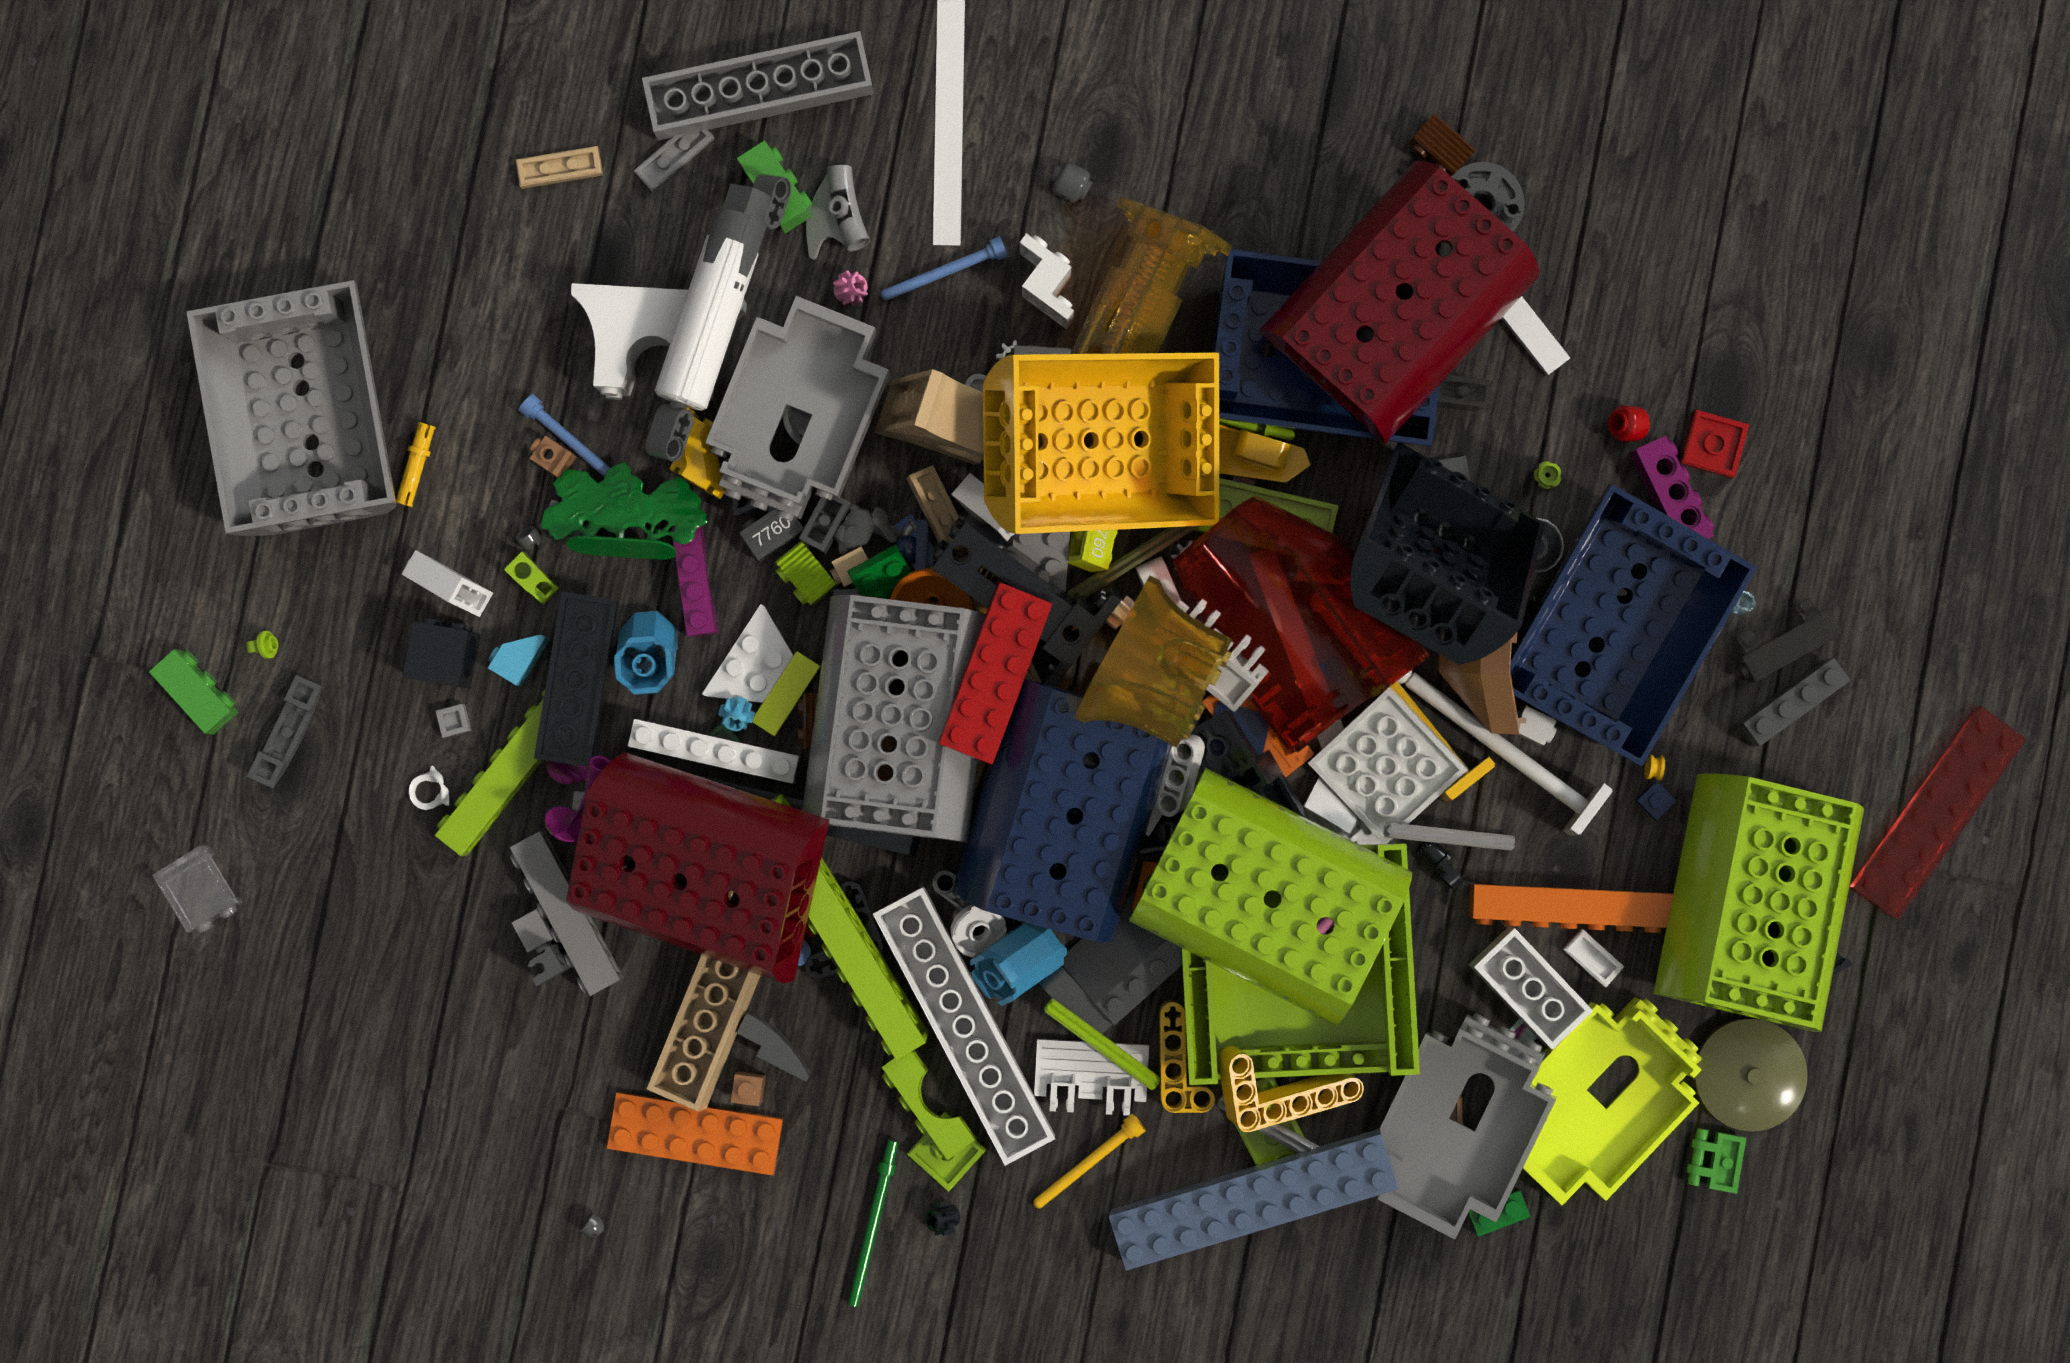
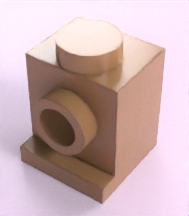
[530,436,576,478]

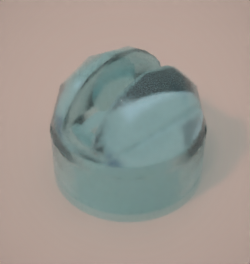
[1733,591,1755,615]

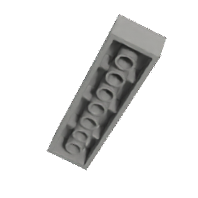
[642,31,874,140]

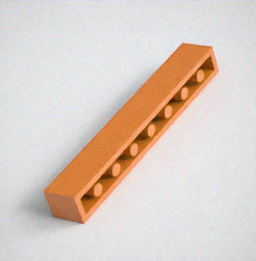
[1468,884,1674,933]

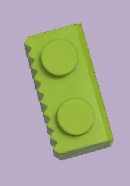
[775,541,838,606]

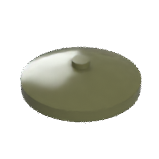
[1693,1018,1808,1132]

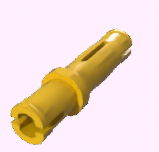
[396,422,436,507]

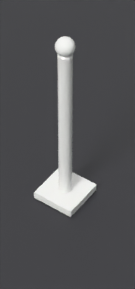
[1390,661,1613,836]

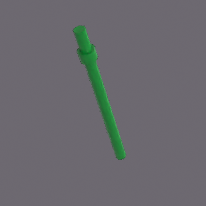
[848,1139,899,1307]

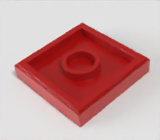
[1679,410,1749,479]

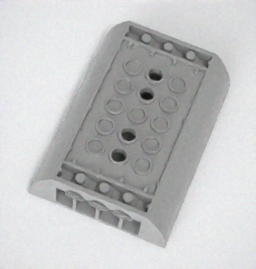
[186,280,397,536]
[802,595,986,842]

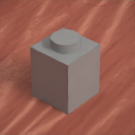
[512,909,554,954]

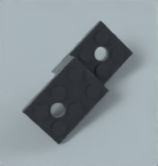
[1181,708,1310,820]

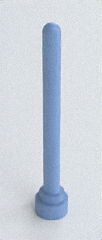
[881,236,1008,300]
[519,394,610,476]

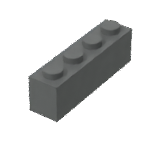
[1735,658,1851,747]

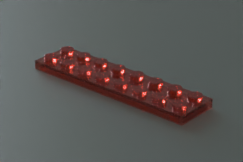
[1850,706,2027,920]

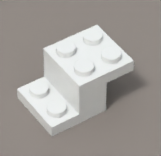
[1020,233,1074,330]

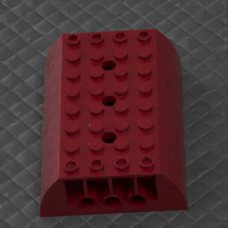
[1259,161,1540,445]
[566,752,829,983]

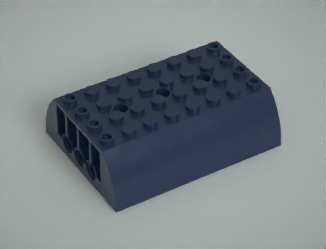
[952,678,1179,942]

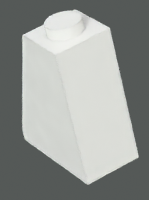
[952,473,1015,541]
[402,550,493,617]

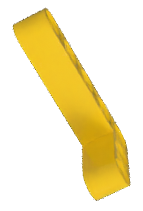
[1218,1046,1364,1132]

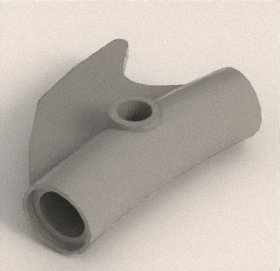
[806,165,870,260]

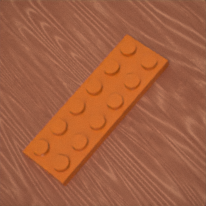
[607,1092,784,1175]

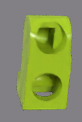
[504,552,559,605]

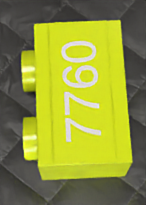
[1067,529,1118,572]

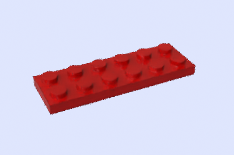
[937,582,1052,765]

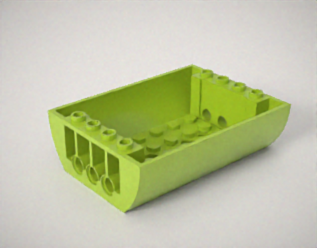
[1653,774,1864,1032]

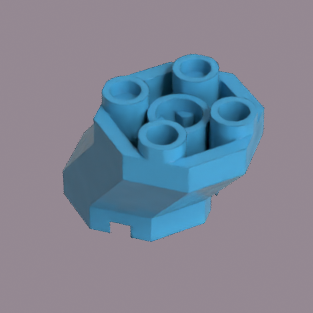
[614,611,678,695]
[970,922,1067,1006]

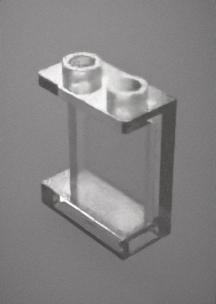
[152,845,243,934]

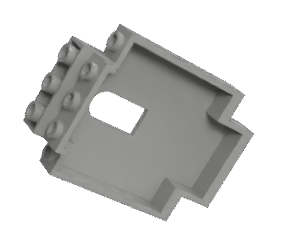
[705,296,890,521]
[1378,1013,1556,1239]

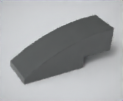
[737,1011,811,1082]

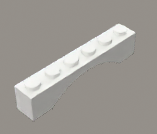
[628,719,802,784]

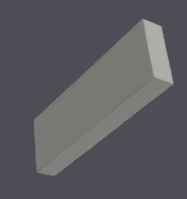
[634,129,715,193]

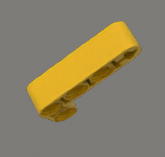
[1159,1000,1215,1113]

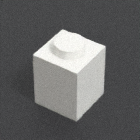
[1517,706,1557,746]

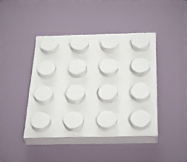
[1308,686,1468,844]

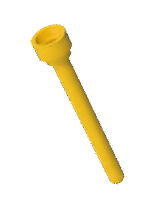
[1033,1113,1146,1208]

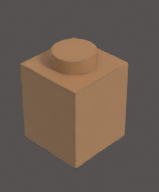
[731,1071,766,1106]

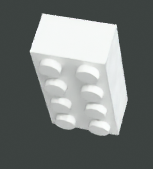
[1468,926,1593,1050]

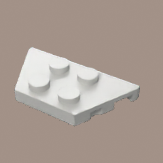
[702,604,794,703]

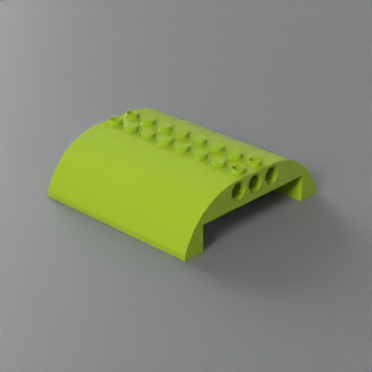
[1182,844,1420,1085]

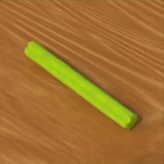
[1044,999,1161,1090]

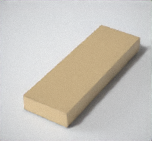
[516,146,603,189]

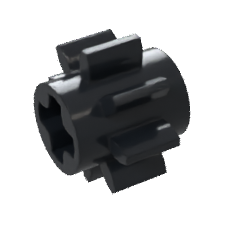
[925,1200,960,1236]

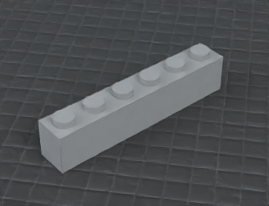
[510,831,624,996]

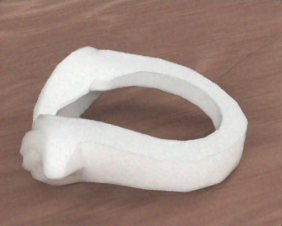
[409,766,449,810]

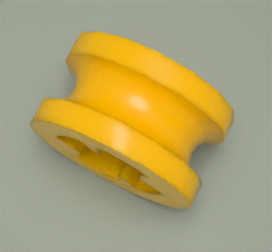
[1645,754,1665,781]

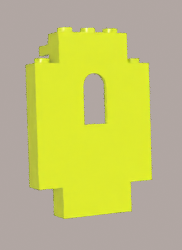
[1523,997,1702,1205]

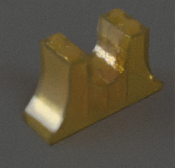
[1074,576,1232,748]

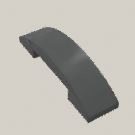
[246,675,322,788]

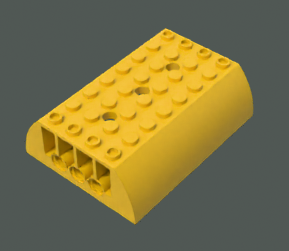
[983,353,1219,534]

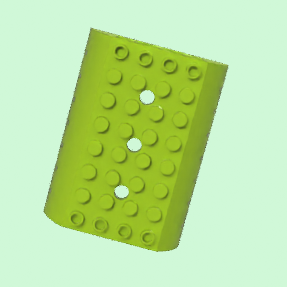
[1129,768,1412,1026]

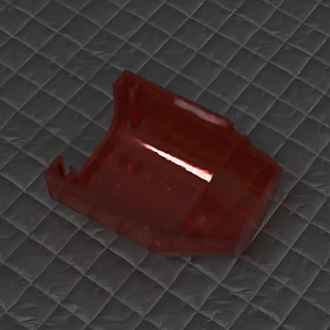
[1173,496,1430,754]

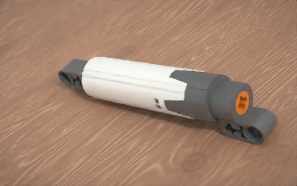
[646,174,791,462]

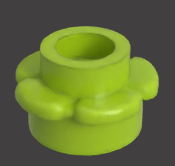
[1534,461,1561,489]

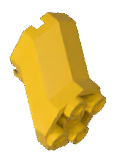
[669,408,725,499]

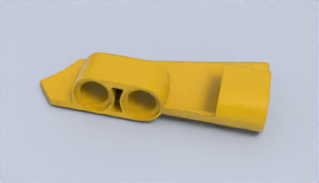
[1219,424,1311,483]

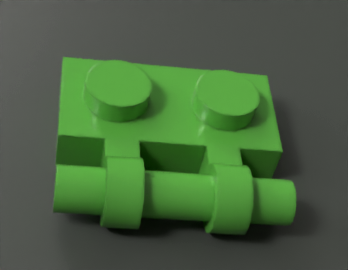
[1687,1128,1746,1194]

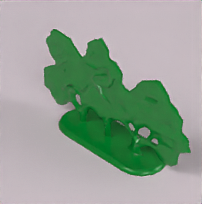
[541,461,708,560]

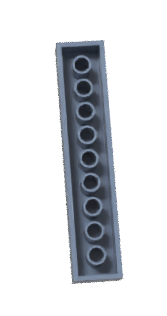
[1109,1129,1399,1271]

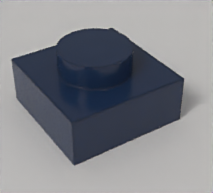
[1635,781,1677,821]

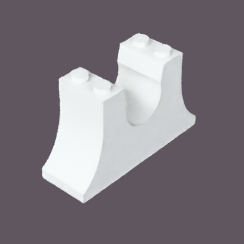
[571,283,747,401]

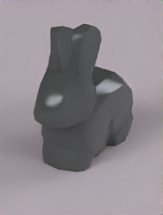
[834,503,902,556]

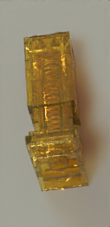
[1071,197,1232,354]

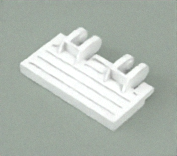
[1147,599,1269,712]
[1034,1038,1149,1116]

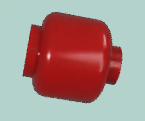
[1608,405,1650,442]

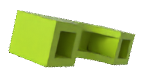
[882,1050,977,1160]

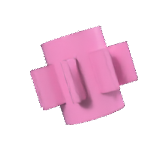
[833,270,868,306]

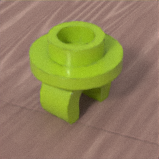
[246,631,278,659]

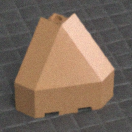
[1439,632,1526,735]

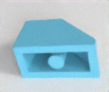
[488,634,550,686]

